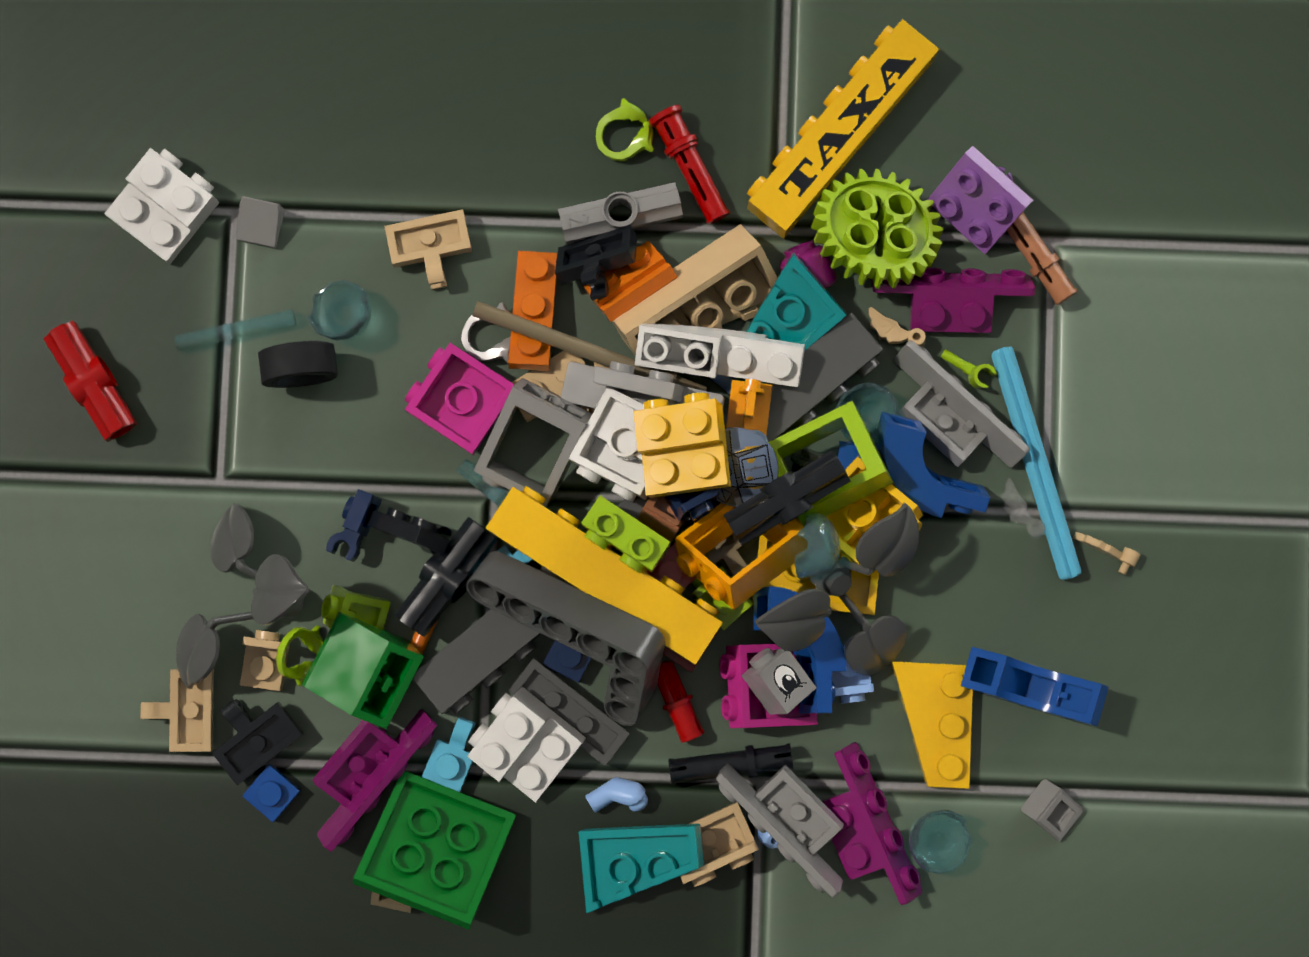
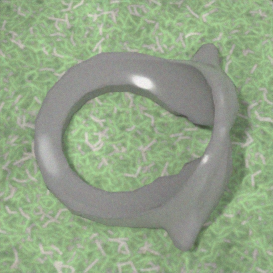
[461,302,510,363]

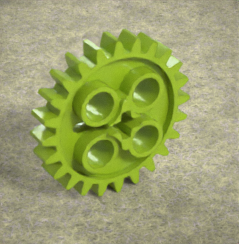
[811,169,943,289]

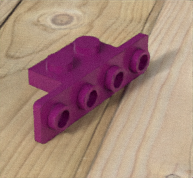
[870,268,1035,333]
[312,709,437,852]
[822,742,922,905]

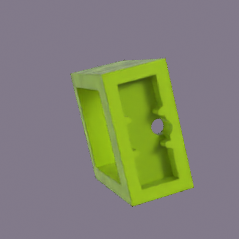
[768,401,893,526]

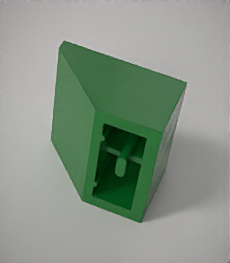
[302,612,424,729]

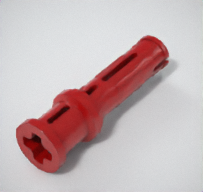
[648,104,731,225]

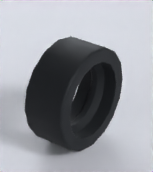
[258,341,338,388]

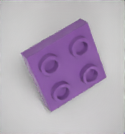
[927,146,1033,254]

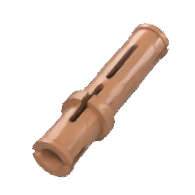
[1007,212,1078,306]

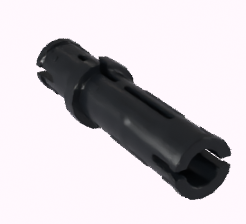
[668,743,793,785]

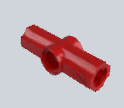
[43,320,137,442]

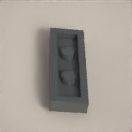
[508,658,630,766]

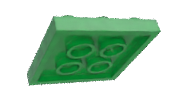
[353,771,516,930]

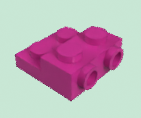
[404,343,514,456]
[719,644,818,728]

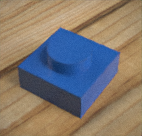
[242,764,302,822]

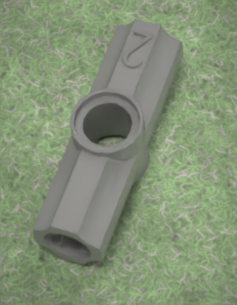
[558,182,683,245]

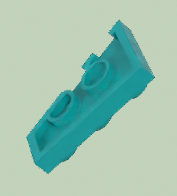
[741,252,847,384]
[579,824,704,913]

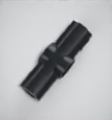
[723,450,851,545]
[395,517,498,637]

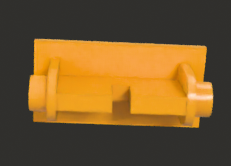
[726,379,772,436]

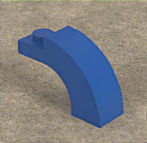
[878,412,990,518]
[753,586,846,714]
[961,647,1109,727]

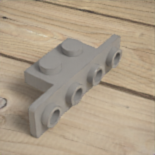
[893,340,1030,468]
[561,361,725,408]
[716,763,844,898]

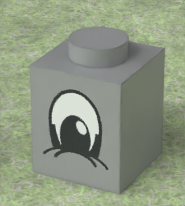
[741,648,816,715]

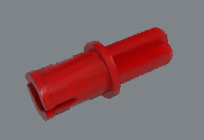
[657,661,705,743]

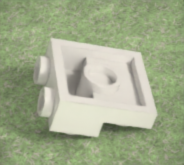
[104,148,219,264]
[569,386,648,502]
[467,687,586,803]

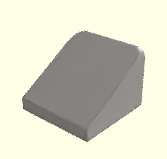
[236,196,285,248]
[1021,779,1084,842]

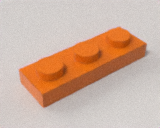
[508,251,557,371]

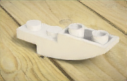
[635,324,805,387]

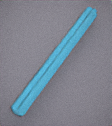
[991,347,1081,580]

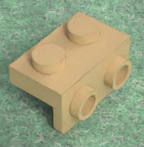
[680,802,759,887]

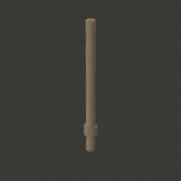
[472,301,707,391]

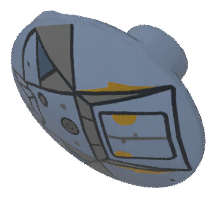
[717,427,778,507]

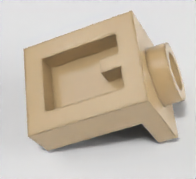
[240,630,290,691]

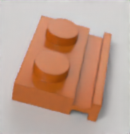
[582,241,677,322]

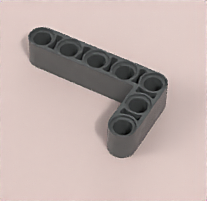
[466,551,665,726]

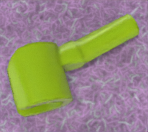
[941,349,997,389]

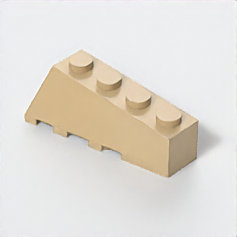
[612,224,777,356]

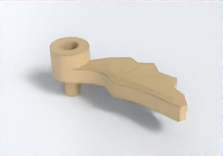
[868,307,926,347]
[1073,532,1141,575]

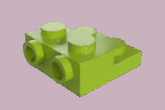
[581,495,671,574]

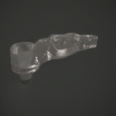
[1001,478,1046,539]

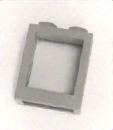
[474,378,592,507]

